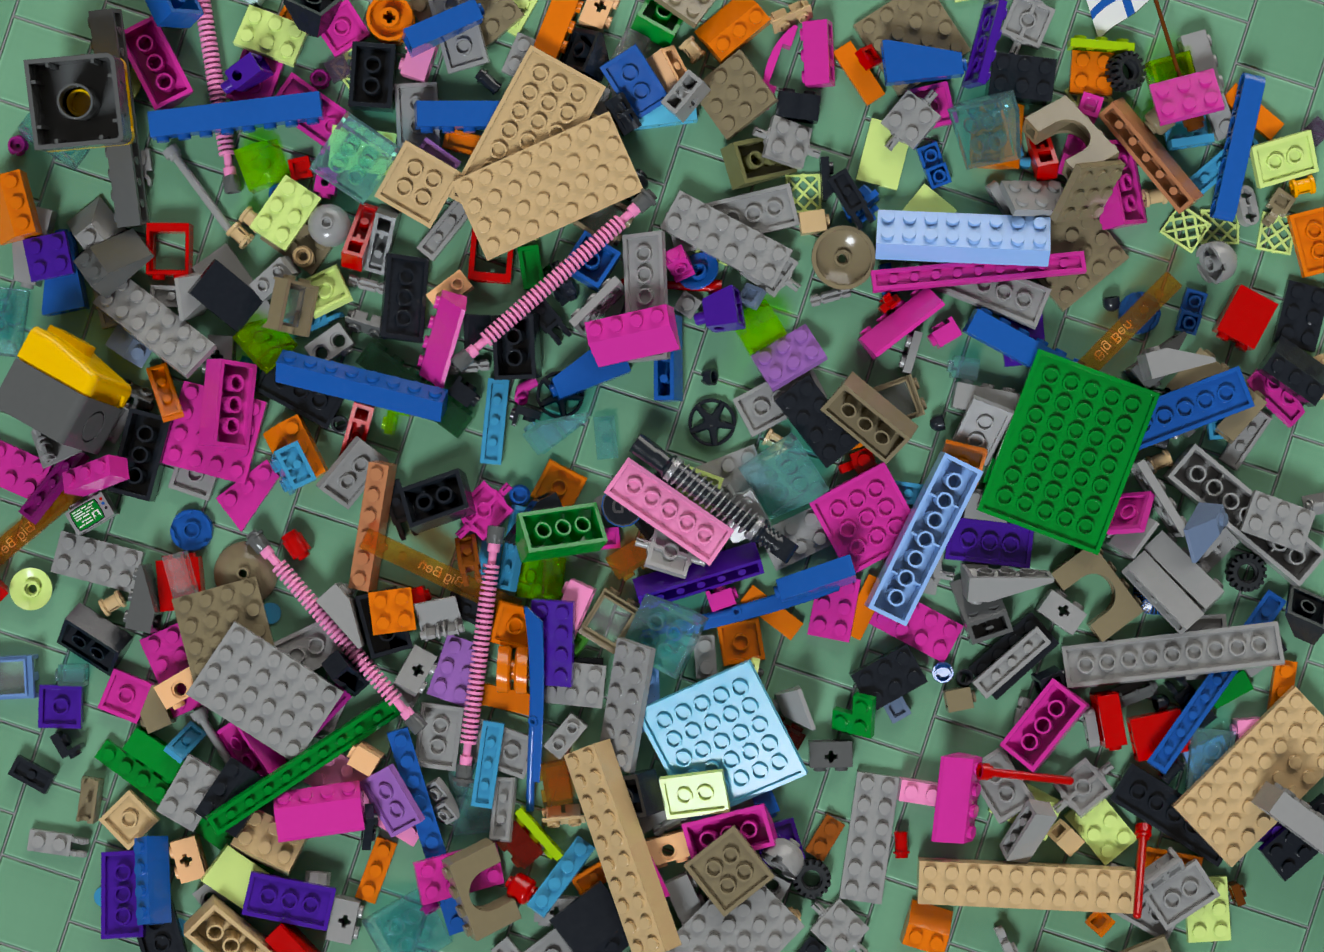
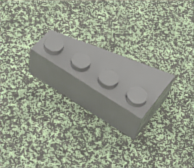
[1143,530,1225,613]

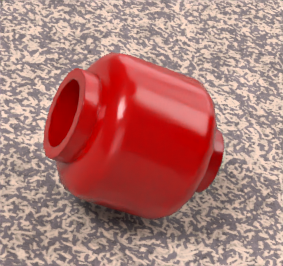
[505,873,538,905]

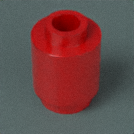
[281,528,311,561]

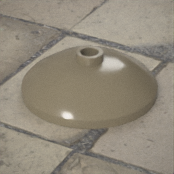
[811,225,876,290]
[214,541,278,600]

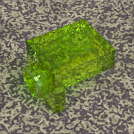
[381,410,411,435]

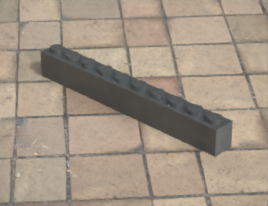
[88,8,150,228]

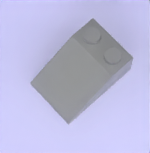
[1136,345,1216,381]
[316,582,367,649]

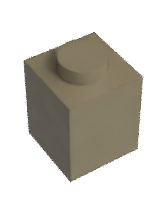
[942,686,976,713]

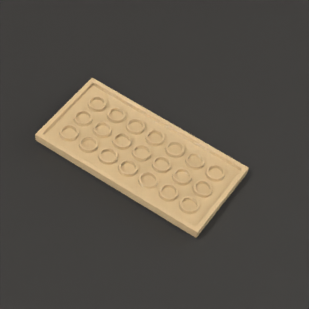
[449,45,606,203]
[452,111,643,261]
[1172,685,1324,867]

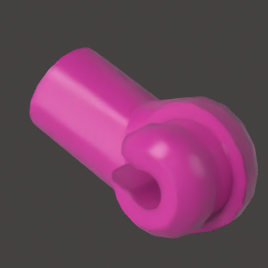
[514,379,539,406]

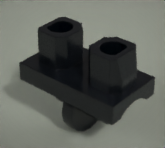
[604,91,642,136]

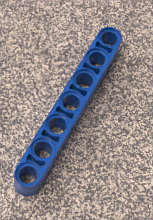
[1210,72,1266,222]

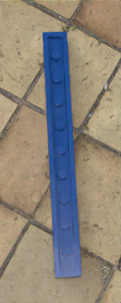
[1147,590,1287,774]
[387,726,464,936]

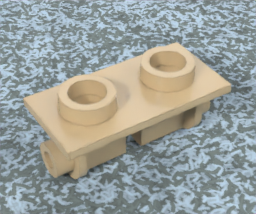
[769,0,813,34]
[542,803,586,828]

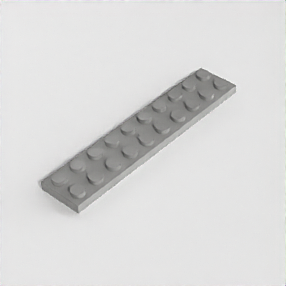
[1061,621,1285,690]

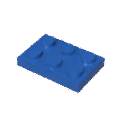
[600,43,668,119]

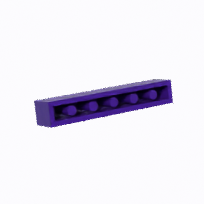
[632,542,764,611]

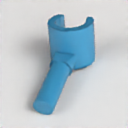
[1019,143,1031,169]

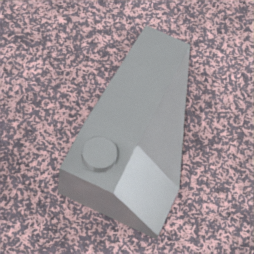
[960,563,1054,605]

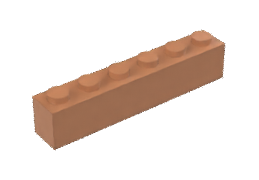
[1098,97,1204,214]
[348,460,397,592]

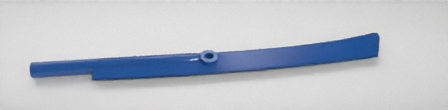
[642,587,840,638]
[524,606,544,812]

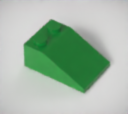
[631,0,684,48]

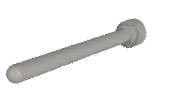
[162,143,231,232]
[190,706,231,765]

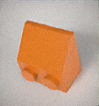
[900,898,953,952]

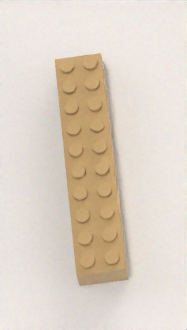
[564,739,682,952]
[916,857,1136,914]

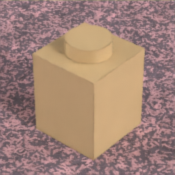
[798,209,830,236]
[1047,818,1085,857]

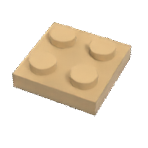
[99,789,160,850]

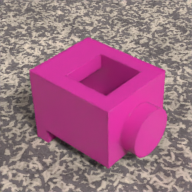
[313,166,341,200]
[666,244,695,283]
[927,316,962,349]
[705,585,739,612]

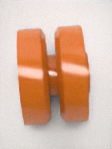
[366,0,416,46]
[496,645,529,694]

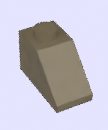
[140,683,176,734]

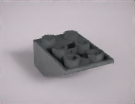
[123,563,164,633]
[949,579,1013,645]

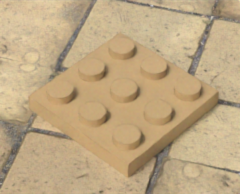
[374,140,462,229]

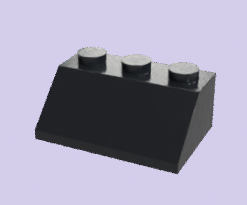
[1256,335,1324,407]
[355,585,413,659]
[57,602,133,676]
[195,757,264,838]

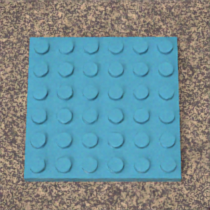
[643,659,808,821]

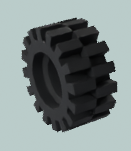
[1105,51,1146,92]
[1225,553,1267,592]
[792,858,831,899]

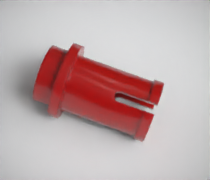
[893,831,910,858]

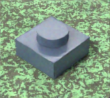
[740,283,767,311]
[883,696,912,724]

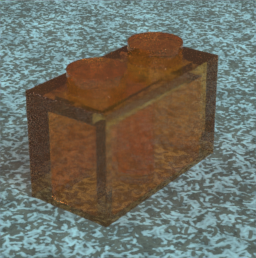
[605,535,647,581]
[540,758,574,807]

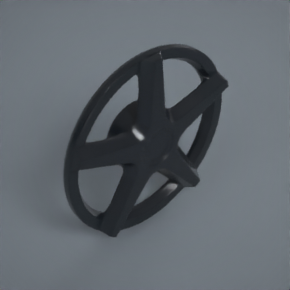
[536,371,584,419]
[688,399,736,446]

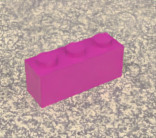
[800,19,835,89]
[62,454,130,497]

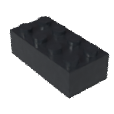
[108,408,173,502]

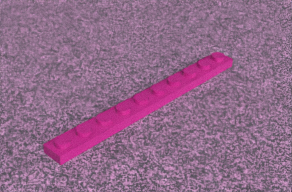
[870,251,1087,293]

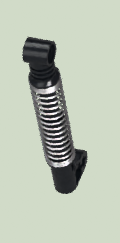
[629,433,799,564]

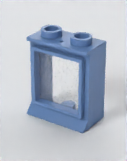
[0,654,39,700]

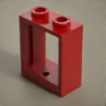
[146,223,194,280]
[468,228,515,285]
[1089,690,1128,751]

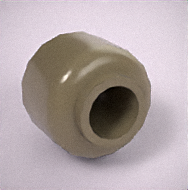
[1144,107,1176,135]

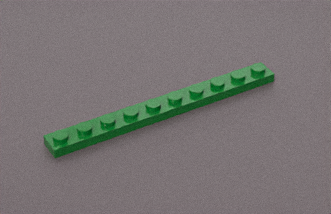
[205,696,400,836]
[94,739,275,875]

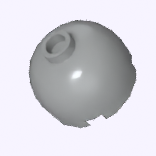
[308,204,351,247]
[1196,241,1237,284]
[761,838,804,880]

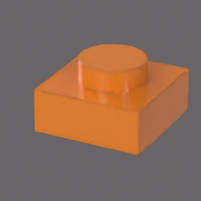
[1085,912,1115,938]

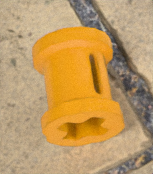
[1289,175,1316,198]

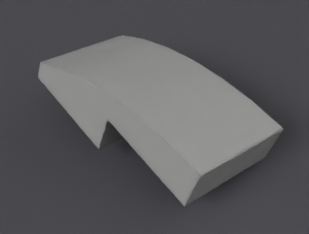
[426,777,460,825]

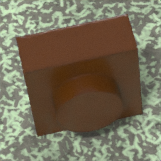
[1228,880,1247,907]

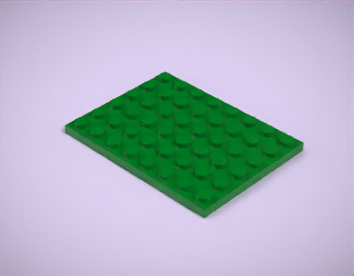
[976,349,1160,555]

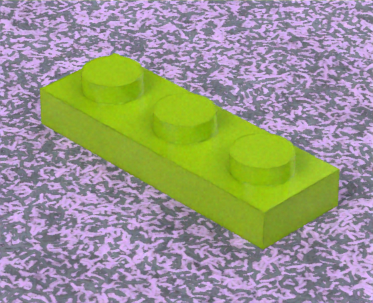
[1067,35,1135,54]
[515,805,564,861]

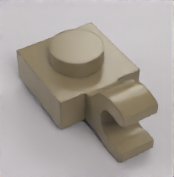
[1261,187,1296,227]

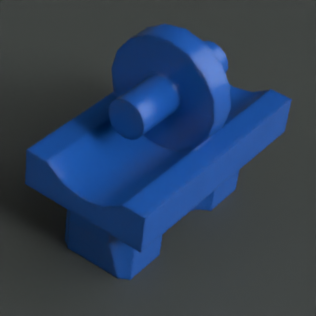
[841,185,880,224]

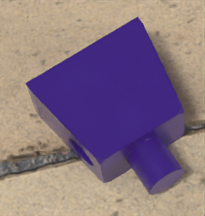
[220,52,274,95]
[694,285,746,333]

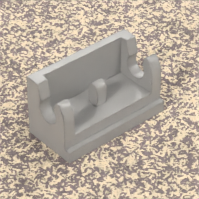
[1197,527,1239,573]
[1144,846,1186,893]

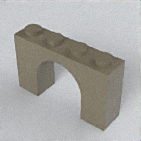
[1022,95,1120,180]
[1165,348,1267,444]
[1050,549,1144,642]
[441,838,521,941]

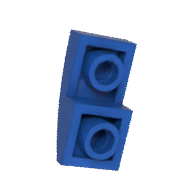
[916,141,952,189]
[1175,287,1208,336]

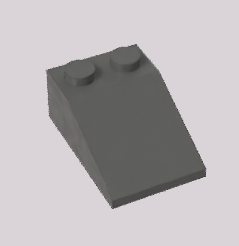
[73,229,154,299]
[1123,331,1187,390]

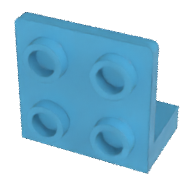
[1164,115,1215,151]
[270,440,317,495]

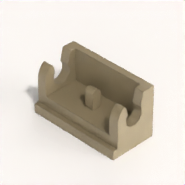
[76,776,104,824]

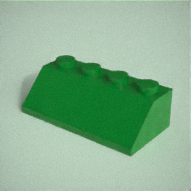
[516,502,608,563]

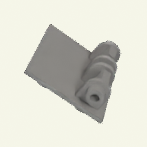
[31,428,83,469]
[413,596,465,641]

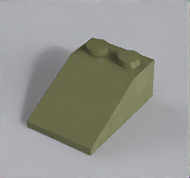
[720,137,797,190]

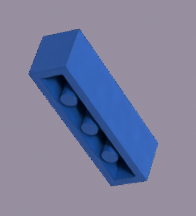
[414,101,500,133]
[654,314,683,402]
[133,836,172,925]

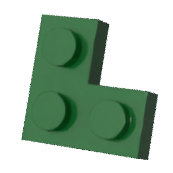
[832,692,876,739]

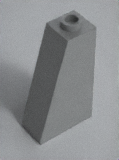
[12,206,57,289]

